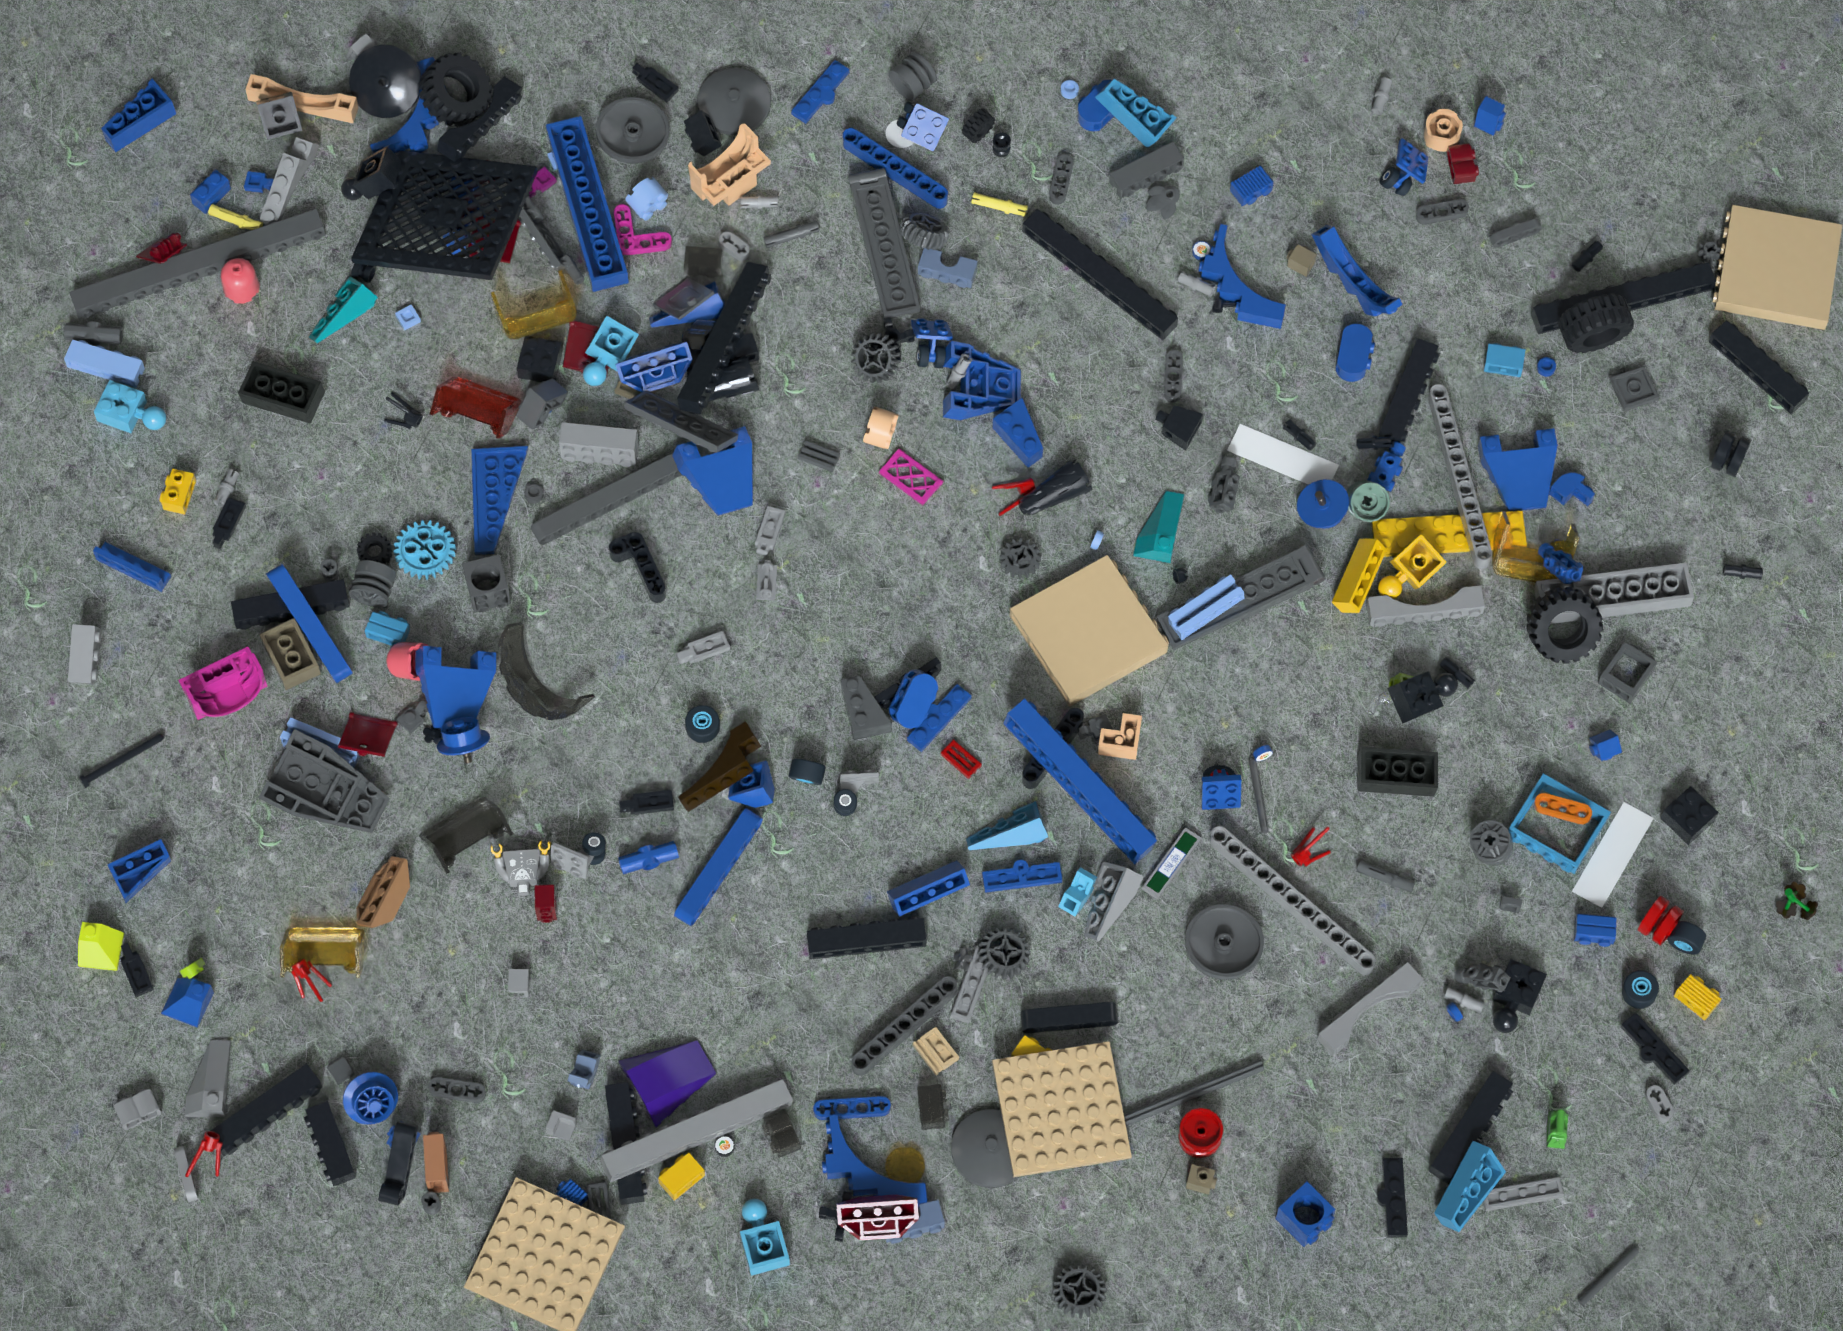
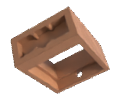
[423,1132,449,1193]

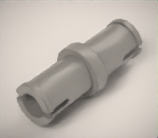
[1371,77,1392,115]
[740,195,778,209]
[1178,271,1216,297]
[946,354,972,389]
[213,469,239,507]
[1443,986,1485,1014]

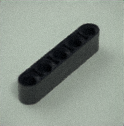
[1022,708,1084,789]
[1020,1002,1119,1033]

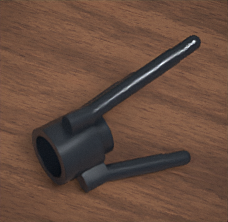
[384,392,423,429]

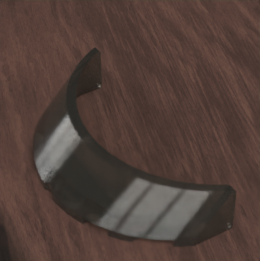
[498,622,595,720]

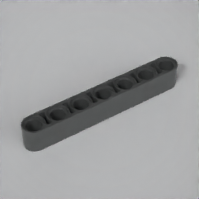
[852,976,957,1076]

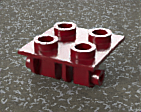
[136,233,187,264]

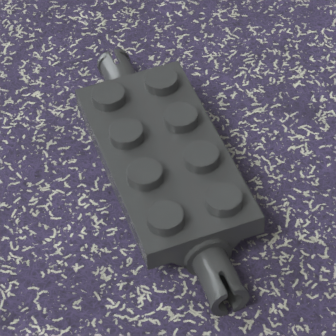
[519,195,585,285]

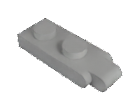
[755,506,786,556]

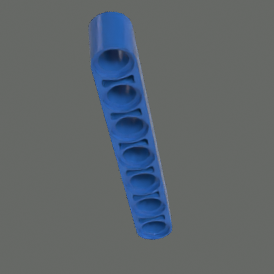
[843,128,948,209]
[266,564,353,683]
[674,808,763,926]

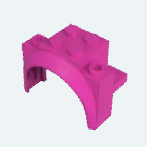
[178,647,268,720]

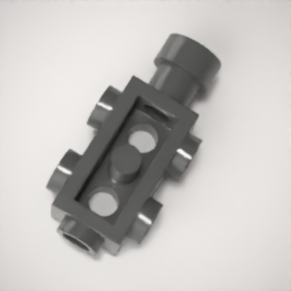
[1208,457,1240,513]
[1455,963,1511,992]

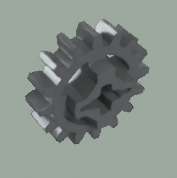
[1000,538,1041,579]

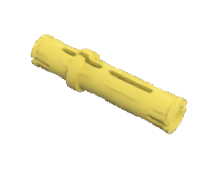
[972,192,1028,217]
[208,204,263,230]

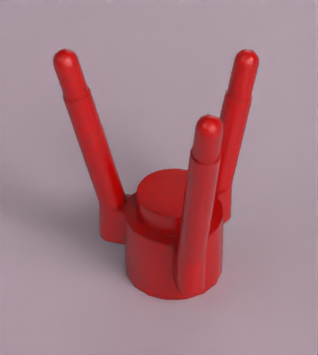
[992,478,1036,516]
[1291,827,1331,867]
[291,958,332,1002]
[185,1131,223,1177]

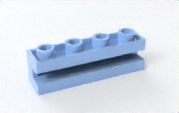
[64,340,145,388]
[1168,574,1244,640]
[280,717,360,768]

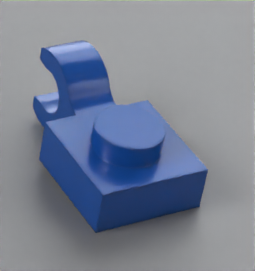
[244,171,274,193]

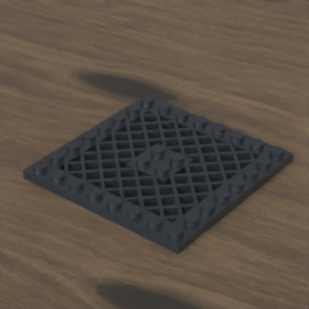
[351,150,538,280]

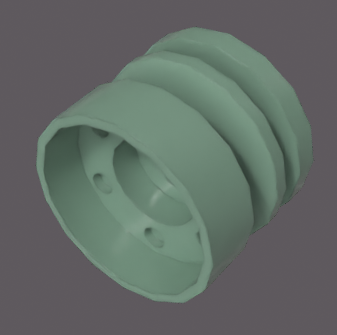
[1347,480,1390,522]

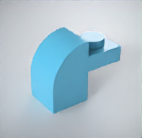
[1058,867,1097,916]

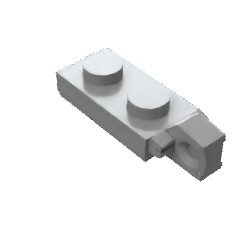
[676,631,730,664]

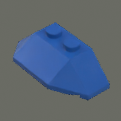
[615,342,693,393]

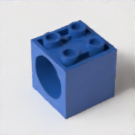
[1276,1181,1336,1247]

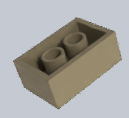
[259,618,321,690]

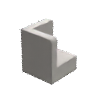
[508,969,530,997]
[546,1110,577,1141]

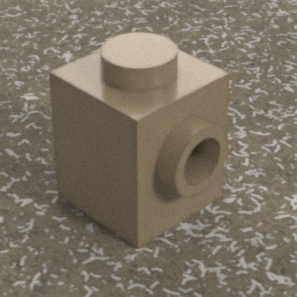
[1286,244,1317,277]
[1186,1164,1217,1195]

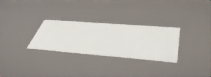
[1227,424,1339,485]
[1572,802,1654,908]

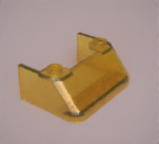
[491,270,577,339]
[1492,511,1580,583]
[280,928,365,978]

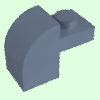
[568,1049,601,1089]

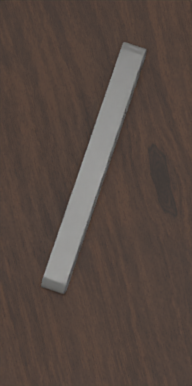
[1428,384,1492,569]
[1210,826,1376,975]

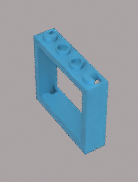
[1508,773,1611,874]

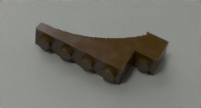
[678,721,762,812]

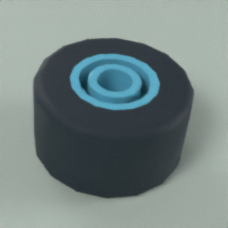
[685,705,720,743]
[788,758,826,785]
[1667,921,1707,955]
[1622,970,1659,1009]

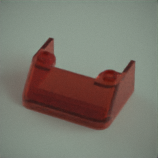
[429,377,521,439]

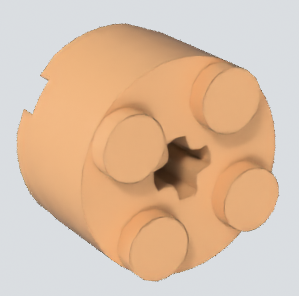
[1424,109,1463,152]
[863,406,899,449]

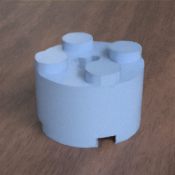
[626,177,668,221]

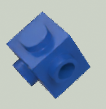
[1589,729,1622,761]

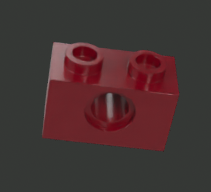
[534,885,557,923]

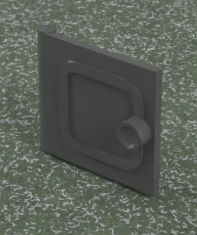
[653,277,714,320]

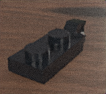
[632,63,679,103]
[212,497,246,550]
[619,790,674,815]
[120,943,154,997]

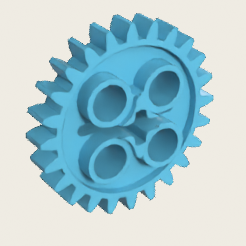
[394,520,456,580]

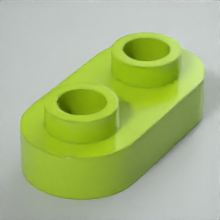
[179,957,206,979]

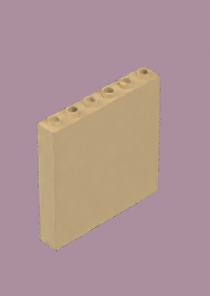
[1712,205,1842,330]
[1010,555,1169,707]

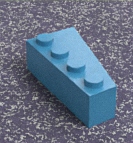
[1095,79,1177,148]
[1434,1141,1506,1232]

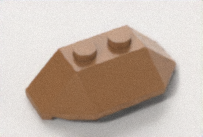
[357,856,410,928]

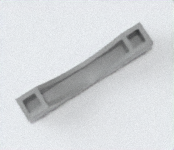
[1366,586,1485,627]
[1317,962,1424,1057]

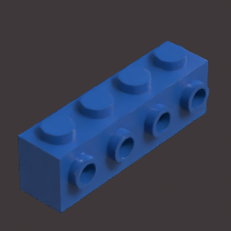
[887,860,970,917]

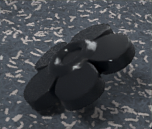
[423,725,442,744]

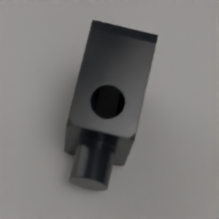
[1155,406,1203,450]

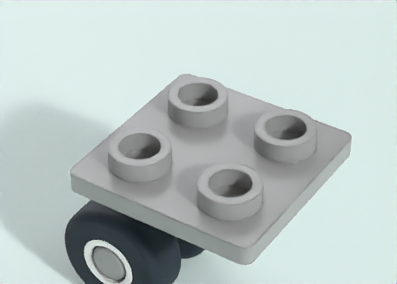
[833,770,879,816]
[551,832,606,879]

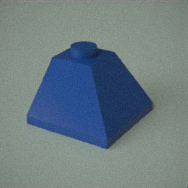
[728,761,775,808]
[161,978,214,1028]

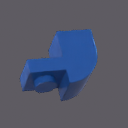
[1549,473,1595,506]

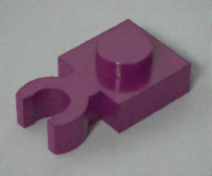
[529,167,557,198]

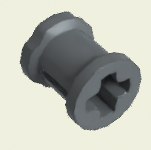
[320,559,339,582]
[421,1192,441,1215]

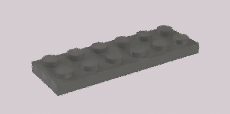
[624,390,738,453]

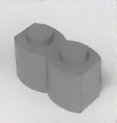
[113,1089,161,1131]

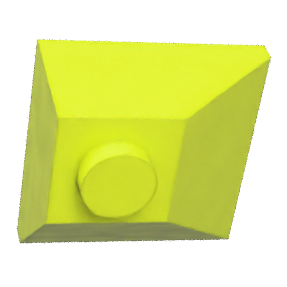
[78,922,124,971]

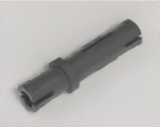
[763,220,820,248]
[1356,860,1415,893]

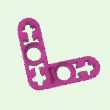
[614,204,672,255]

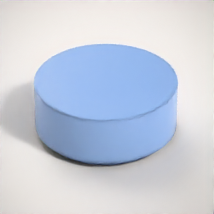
[1060,80,1079,99]
[1090,530,1104,550]

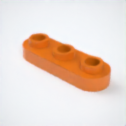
[1534,793,1592,824]

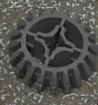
[899,212,950,250]
[851,332,901,383]
[977,926,1031,980]
[1052,1263,1107,1319]

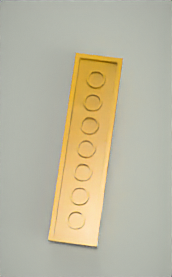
[1371,511,1527,557]

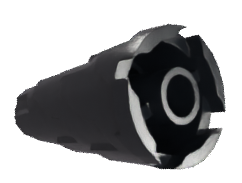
[708,355,759,402]
[1018,458,1092,515]

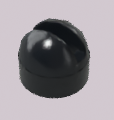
[1172,568,1188,584]

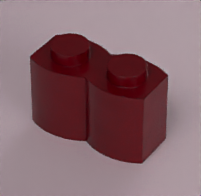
[1446,143,1479,184]

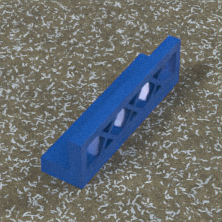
[93,542,171,592]

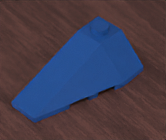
[649,281,725,327]

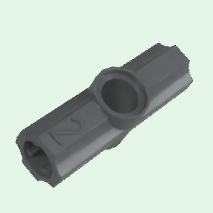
[64,322,123,346]

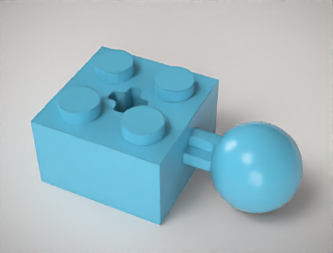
[583,316,639,386]
[94,380,167,433]
[740,1198,790,1276]

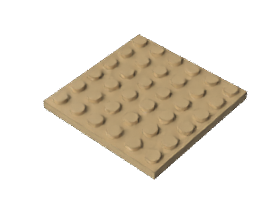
[992,1042,1132,1177]
[464,1177,625,1331]

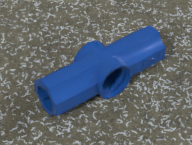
[618,841,679,874]

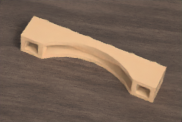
[245,74,358,123]

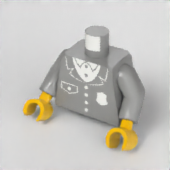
[490,840,551,896]

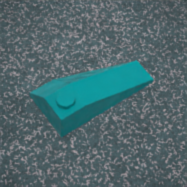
[309,277,378,343]
[1133,491,1185,563]

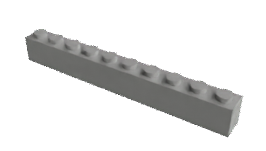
[600,1079,793,1183]

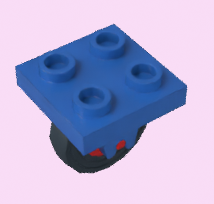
[1201,765,1242,810]

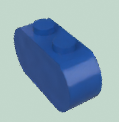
[1077,80,1114,131]
[1335,324,1375,382]
[889,669,938,729]

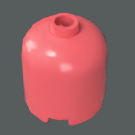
[221,258,260,304]
[386,642,428,681]

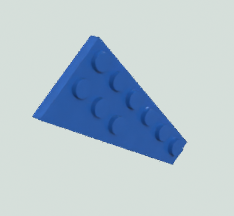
[471,446,528,555]

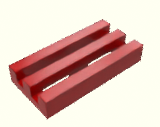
[940,739,982,779]

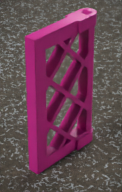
[879,448,944,506]

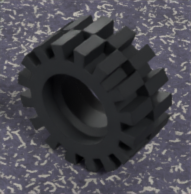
[962,108,995,143]
[357,532,392,565]

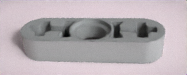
[174,1145,198,1203]

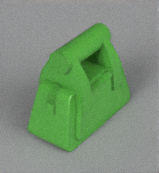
[1547,1110,1569,1149]

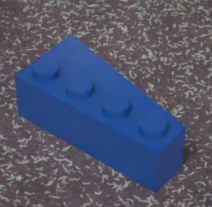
[101,78,176,152]

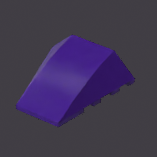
[618,1040,716,1128]

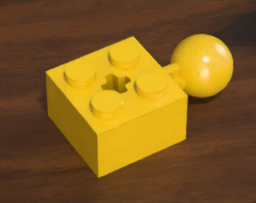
[1378,534,1446,599]

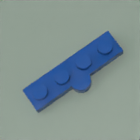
[791,60,850,124]
[907,684,972,752]
[982,860,1062,893]

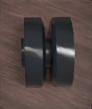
[1711,430,1751,477]

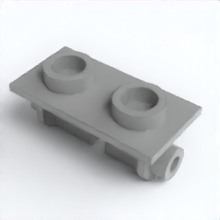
[756,560,777,601]

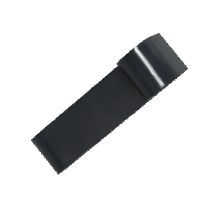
[609,532,666,603]
[378,1121,418,1206]

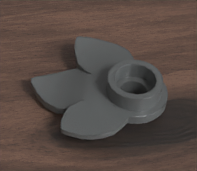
[1146,185,1180,220]

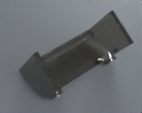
[419,797,513,874]

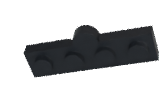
[874,657,941,709]
[1621,1013,1690,1085]
[1377,1158,1408,1238]

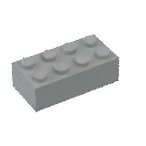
[559,422,639,467]

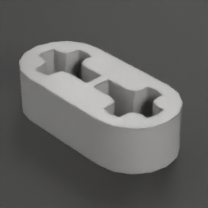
[719,232,750,261]
[1645,1085,1674,1123]

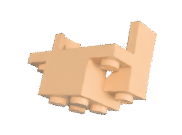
[688,124,771,206]

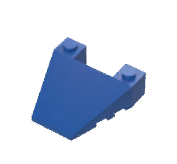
[943,341,1021,420]
[672,426,753,516]
[1478,428,1558,511]
[415,646,496,728]

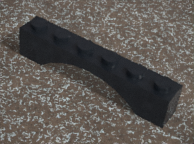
[437,76,522,162]

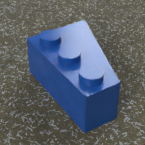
[993,398,1043,468]
[107,839,171,903]

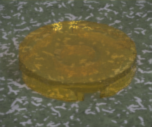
[885,1147,925,1183]

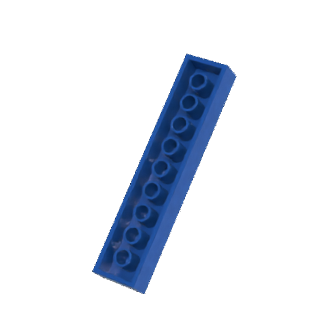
[546,116,629,292]
[1003,698,1157,865]

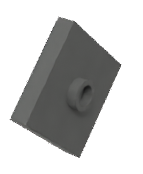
[1609,366,1659,412]

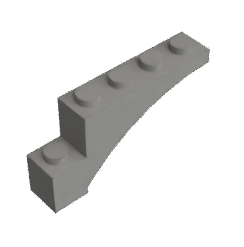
[259,137,319,225]

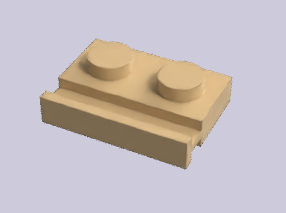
[913,1027,959,1075]

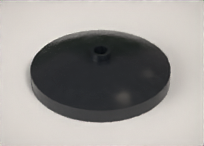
[349,44,421,118]

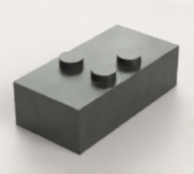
[238,361,325,424]
[1357,747,1438,797]

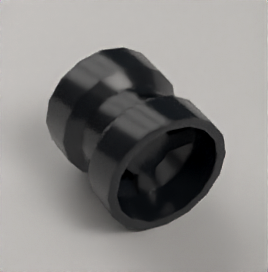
[992,132,1011,157]
[351,264,376,283]

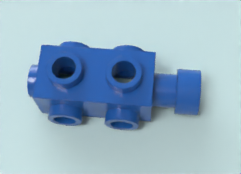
[1367,442,1406,492]
[1538,543,1583,584]

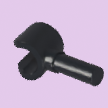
[1212,299,1237,313]

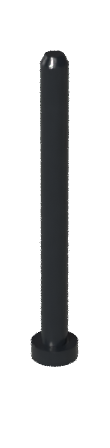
[78,734,164,788]

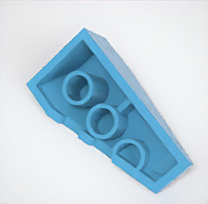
[966,801,1048,850]

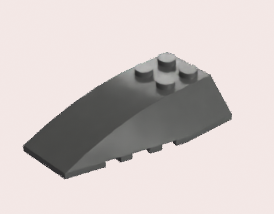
[258,729,390,833]

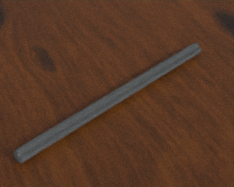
[1124,1060,1264,1126]

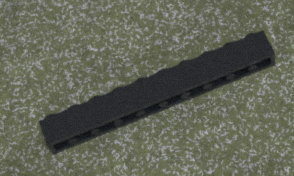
[1022,209,1178,341]
[677,261,771,415]
[1531,262,1716,335]

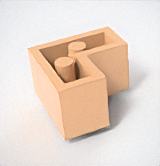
[1098,713,1142,760]

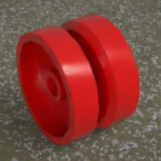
[1637,896,1684,946]
[1178,1108,1223,1158]

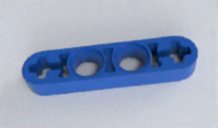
[813,1096,891,1120]

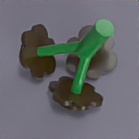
[1775,881,1818,920]

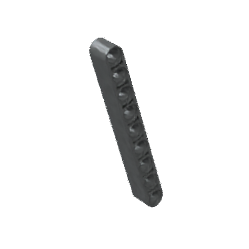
[531,453,682,545]

